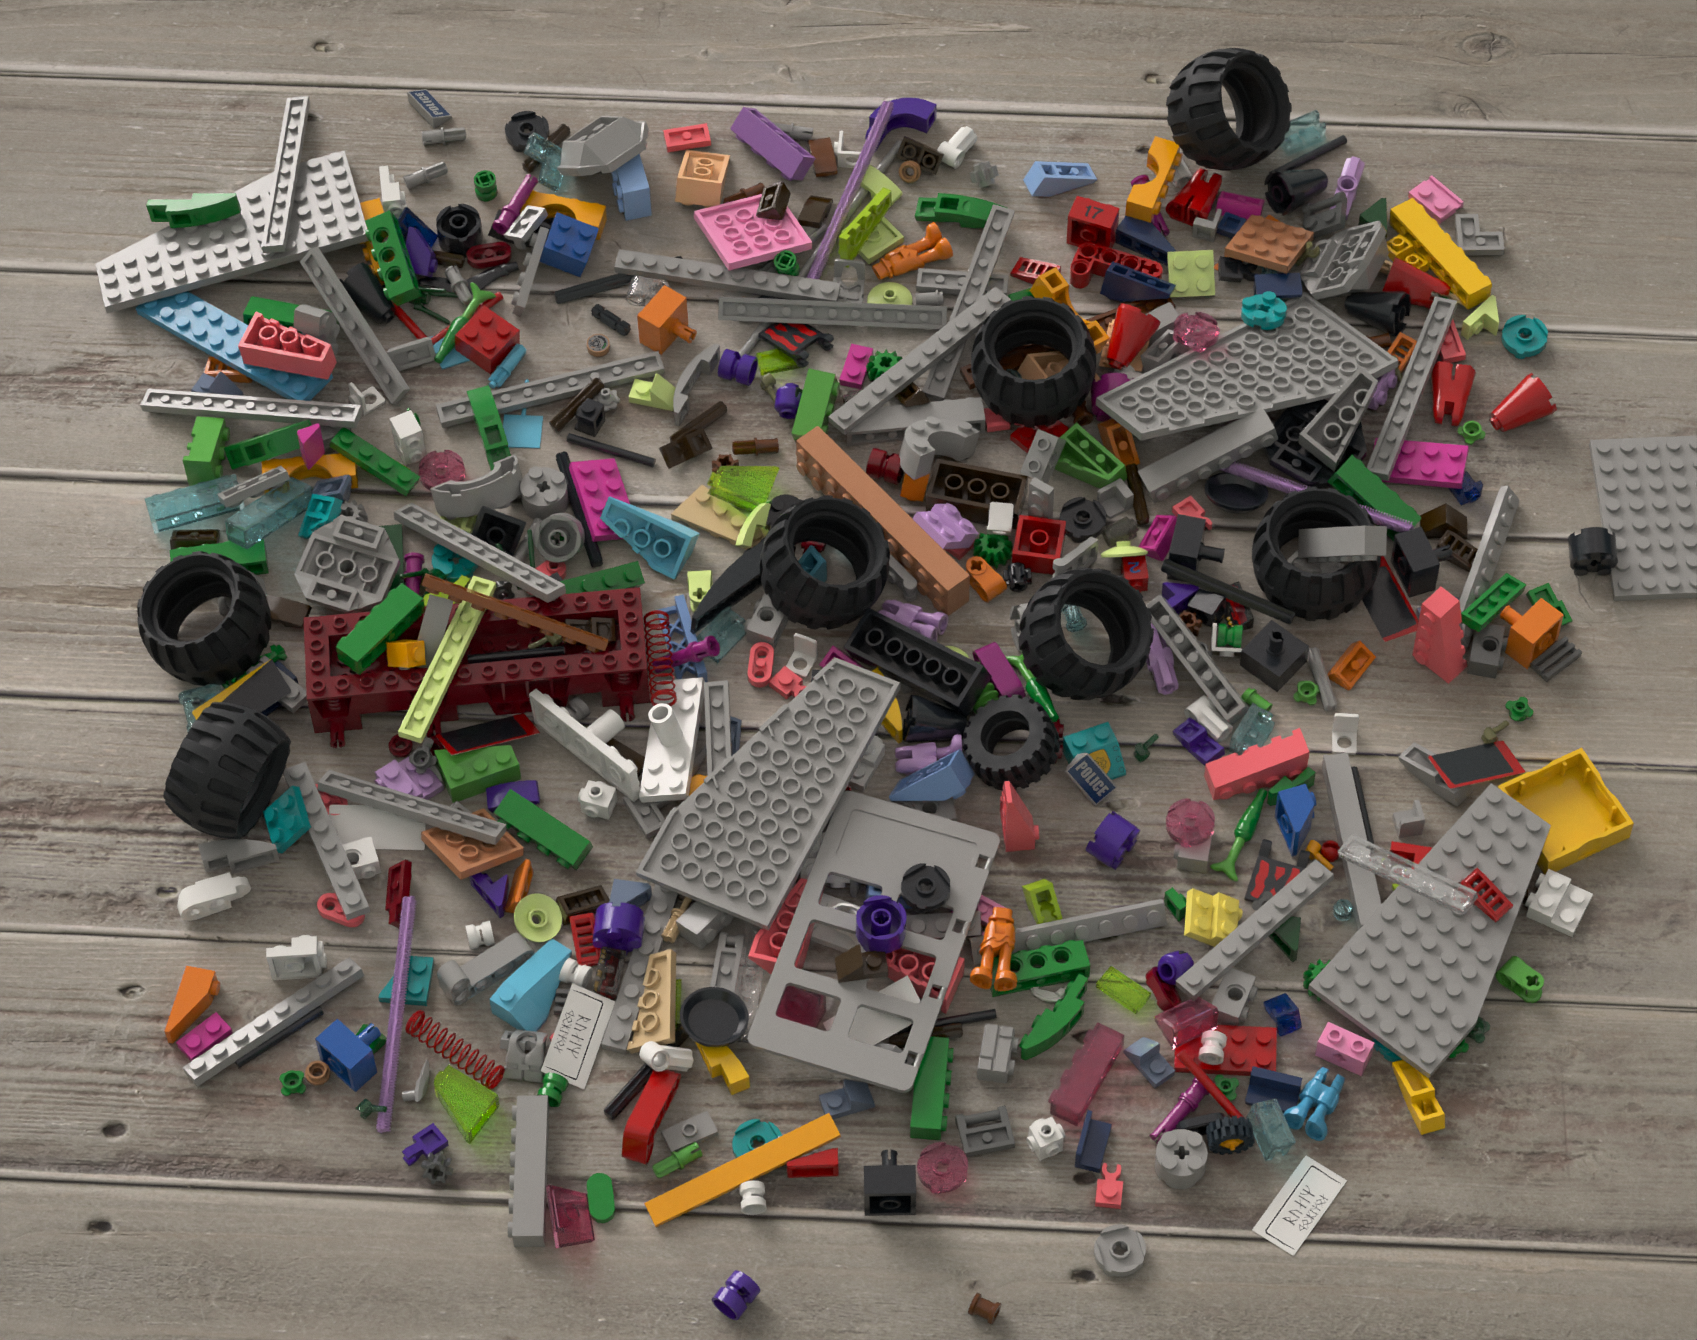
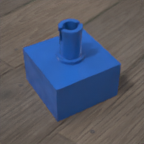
[315,1019,381,1092]

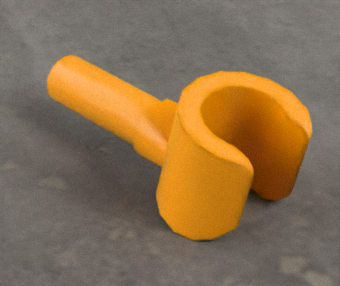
[1305,840,1334,871]

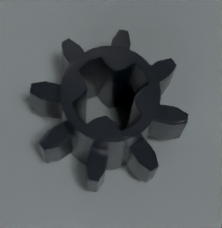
[1003,562,1032,592]

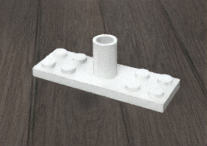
[639,677,705,803]
[529,689,640,802]

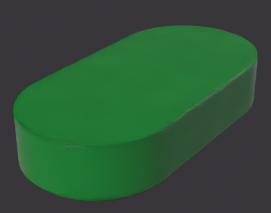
[587,1173,615,1223]

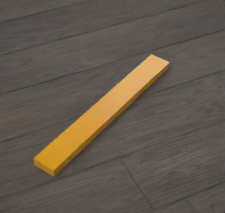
[644,1113,841,1227]

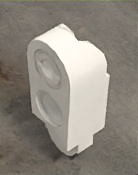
[177,872,251,921]

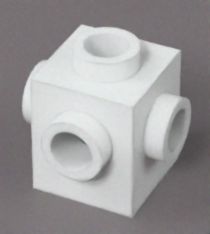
[578,780,617,820]
[1026,1117,1065,1161]

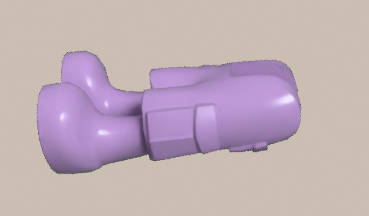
[878,599,949,642]
[895,734,962,775]

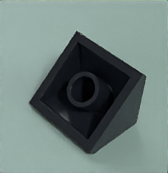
[470,505,527,557]

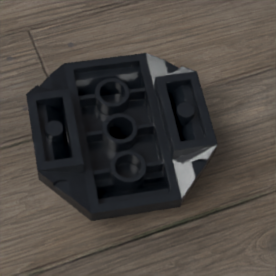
[1264,399,1367,489]

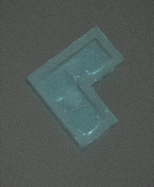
[524,132,564,192]

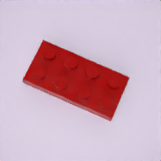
[1174,1023,1277,1076]

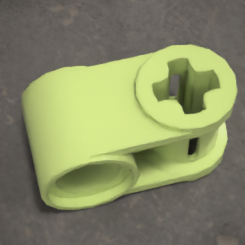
[687,570,713,613]

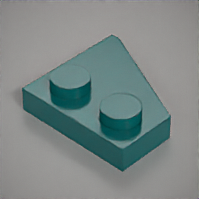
[298,494,343,539]
[378,956,434,1006]

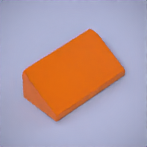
[1328,640,1376,691]
[505,859,534,913]

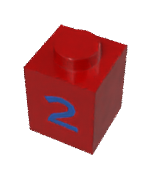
[1121,555,1149,592]

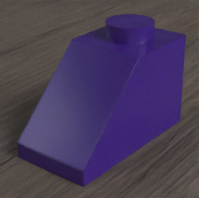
[406,227,438,277]

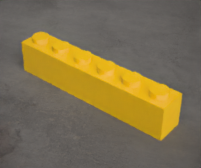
[1389,198,1492,310]

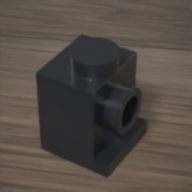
[574,398,605,437]

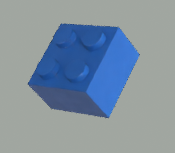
[539,212,599,277]

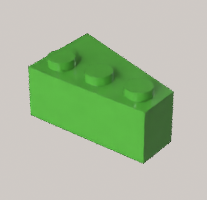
[792,369,840,440]
[183,416,230,488]
[1055,423,1127,489]
[434,745,521,803]

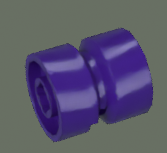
[718,349,758,386]
[712,1270,760,1321]

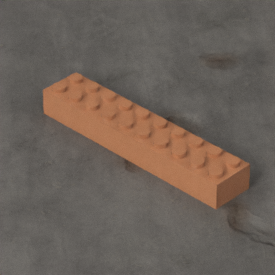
[796,426,970,616]

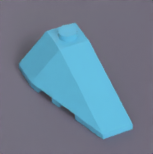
[600,497,700,579]
[489,938,572,1037]

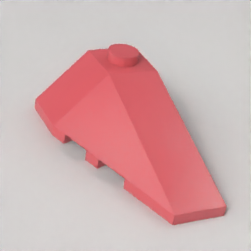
[1000,781,1039,852]
[748,878,825,974]

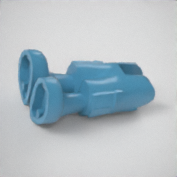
[1282,1067,1345,1141]

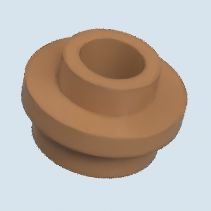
[899,160,921,183]
[305,1060,331,1085]

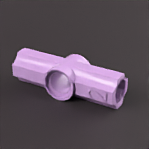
[1330,156,1365,220]
[1146,624,1178,695]

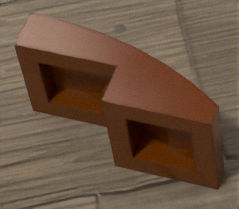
[808,137,838,177]

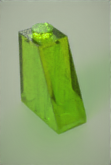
[707,466,779,512]
[433,1065,500,1144]

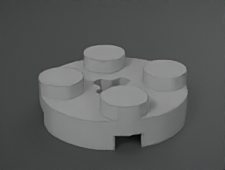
[1094,1224,1146,1276]

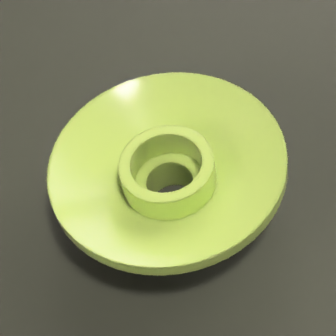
[867,282,912,305]
[1101,541,1148,557]
[514,893,562,943]

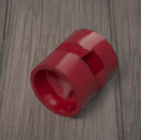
[866,448,904,485]

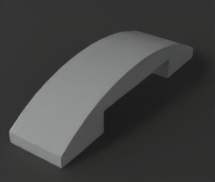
[673,344,720,426]

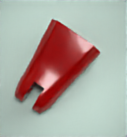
[1166,168,1222,226]
[1382,257,1451,309]
[1431,361,1476,426]

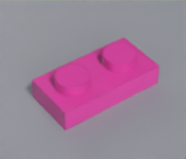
[839,344,873,390]
[176,1012,233,1061]

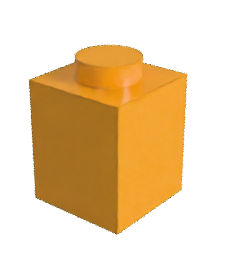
[386,639,426,668]

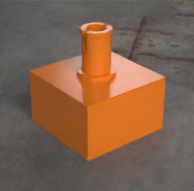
[637,285,697,355]
[1500,598,1564,669]

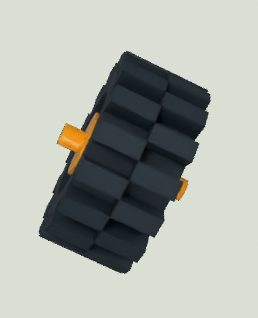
[1206,1116,1255,1155]

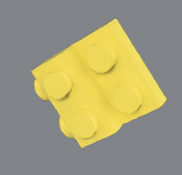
[1184,888,1243,947]

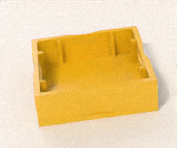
[1498,748,1634,875]

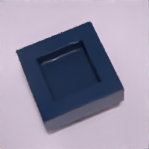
[1217,212,1247,239]

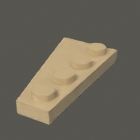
[671,485,768,550]
[627,949,676,1054]

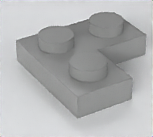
[1455,214,1504,256]
[623,796,676,839]

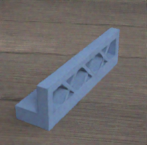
[657,594,708,682]

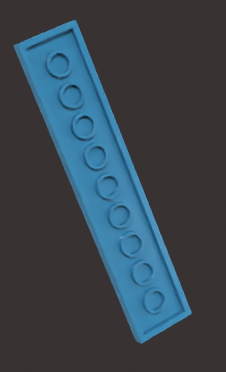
[135,291,333,401]

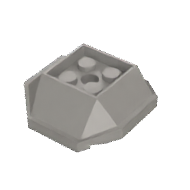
[557,116,649,176]
[1300,221,1389,300]
[294,515,401,614]

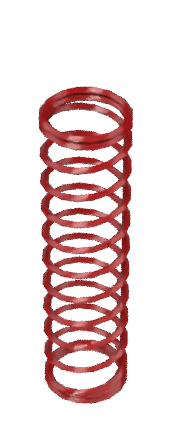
[643,610,677,707]
[405,1010,505,1090]

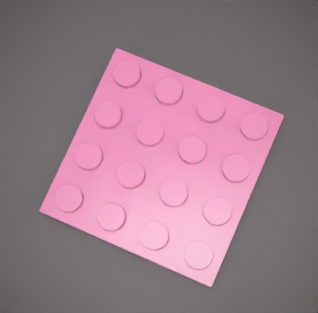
[694,194,812,270]

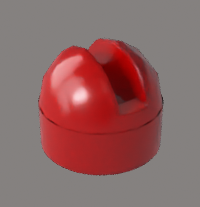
[1320,840,1340,862]

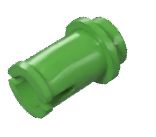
[1241,688,1273,717]

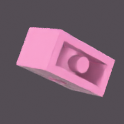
[1315,1022,1375,1076]

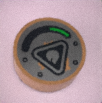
[587,334,610,357]

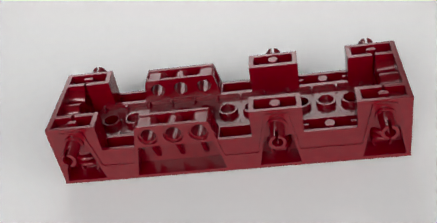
[303,587,651,748]

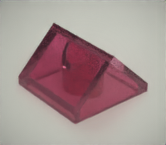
[776,986,826,1028]
[1154,997,1219,1049]
[546,1185,595,1248]

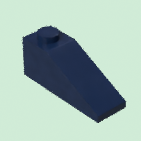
[1115,216,1176,266]
[1100,262,1176,302]

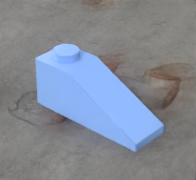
[1023,161,1097,197]

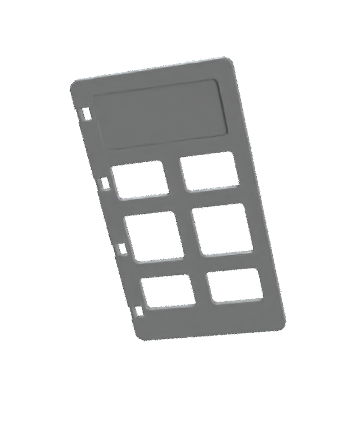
[748,791,1000,1093]

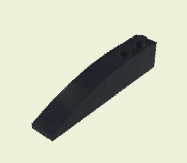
[690,536,796,634]

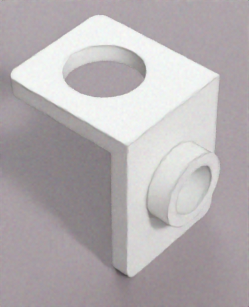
[834,131,861,168]
[348,382,385,416]
[987,502,1014,536]
[1211,623,1242,657]
[786,633,818,678]
[1332,713,1359,755]

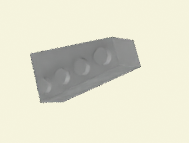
[1298,367,1378,472]

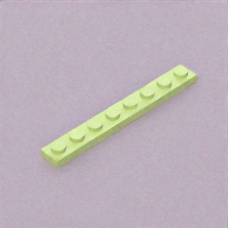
[398,576,496,743]

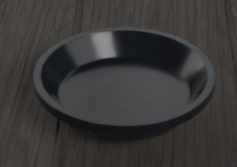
[1204,472,1268,514]
[680,987,749,1047]

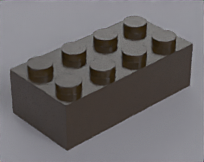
[926,459,1028,530]

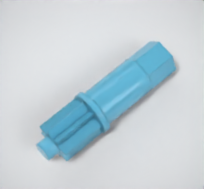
[488,344,527,389]

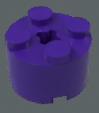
[1085,811,1140,870]
[856,895,907,954]
[593,902,645,957]

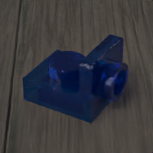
[1448,471,1483,506]
[1263,993,1302,1036]

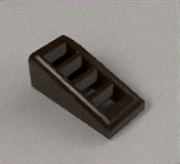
[1436,529,1478,572]
[556,885,609,926]

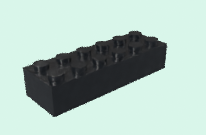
[843,607,992,717]

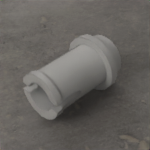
[915,290,944,306]

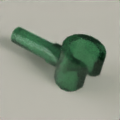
[1133,734,1159,762]
[355,1099,387,1119]

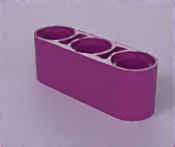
[972,642,1026,698]

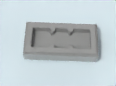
[661,1111,718,1152]

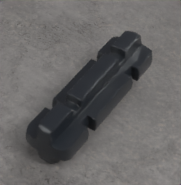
[591,304,631,336]

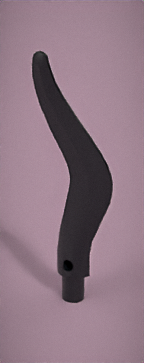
[417,261,519,295]

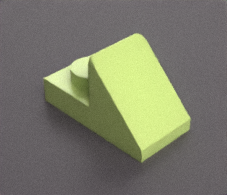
[1461,295,1499,340]
[629,374,676,411]

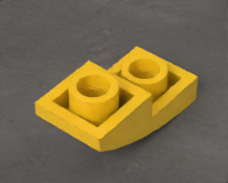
[1386,234,1429,272]

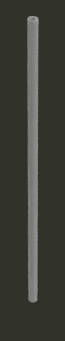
[739,140,902,357]

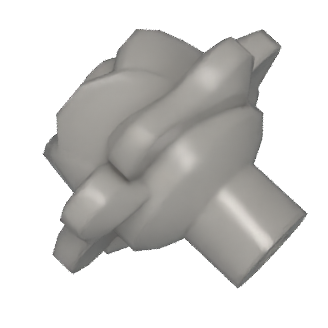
[592,388,620,412]

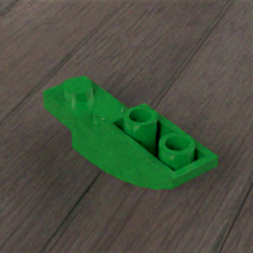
[146,193,241,228]
[915,193,1007,228]
[466,385,511,471]
[224,419,312,469]
[1019,974,1088,1060]

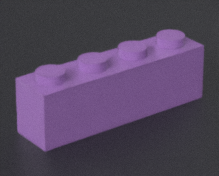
[730,107,816,181]

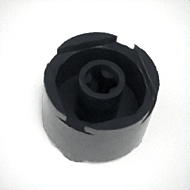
[436,204,483,258]
[1568,527,1618,576]

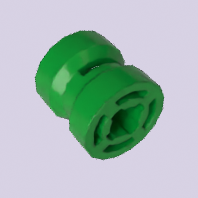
[474,170,498,202]
[774,250,800,276]
[1217,623,1243,648]
[536,1072,569,1107]

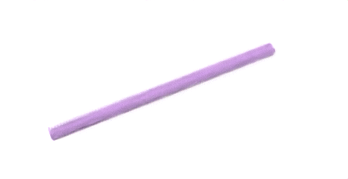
[807,100,894,280]
[1219,461,1414,533]
[376,896,417,1133]

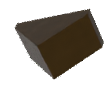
[1420,503,1468,539]

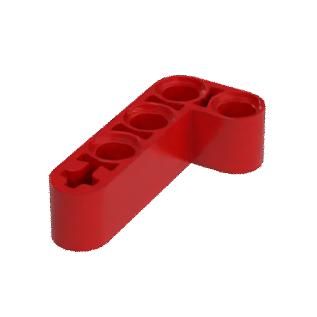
[1070,242,1163,289]
[622,1069,681,1165]

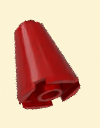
[1106,303,1161,370]
[1490,373,1557,432]

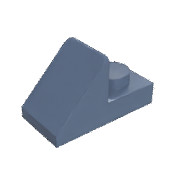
[191,372,244,396]
[308,474,351,504]
[1123,1037,1175,1088]
[819,1079,875,1119]

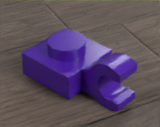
[402,1123,448,1166]

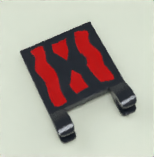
[758,322,834,368]
[1244,839,1310,902]

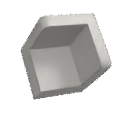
[1192,209,1222,242]
[1097,478,1134,519]
[1392,800,1425,838]

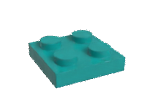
[263,785,311,854]

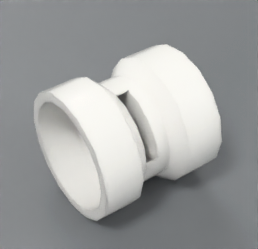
[465,921,495,950]
[559,958,593,988]
[1198,1030,1227,1065]
[739,1181,767,1215]

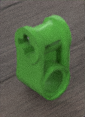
[1495,956,1544,1003]

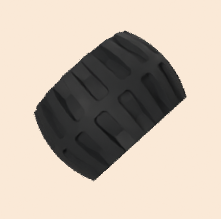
[1166,48,1292,171]
[971,296,1096,428]
[1252,487,1381,621]
[759,495,890,630]
[137,551,272,686]
[1018,568,1154,700]
[163,702,291,839]

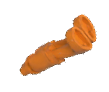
[872,222,953,280]
[970,907,1017,991]

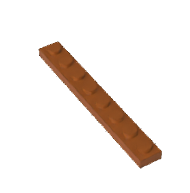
[422,573,608,652]

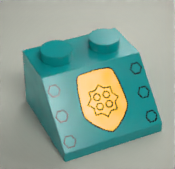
[1063,722,1126,780]

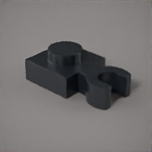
[1218,256,1258,283]

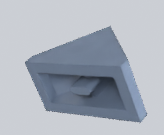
[609,879,652,907]

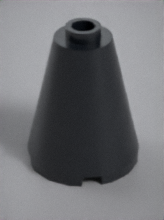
[1264,169,1328,216]
[340,262,396,324]
[1345,291,1411,336]
[902,695,969,743]

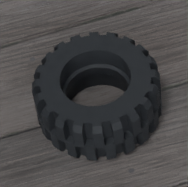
[962,695,1060,791]

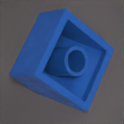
[1275,784,1316,857]

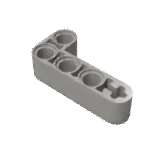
[437,933,534,1006]

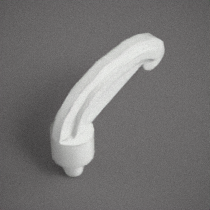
[1031,986,1067,1002]

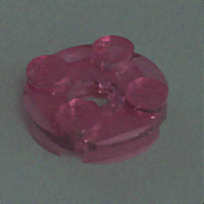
[1173,312,1220,352]
[419,450,466,491]
[1165,798,1215,848]
[917,1142,968,1194]

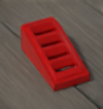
[1010,257,1061,285]
[1459,868,1513,922]
[569,913,602,966]
[787,1148,839,1178]

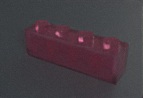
[1048,1022,1125,1126]

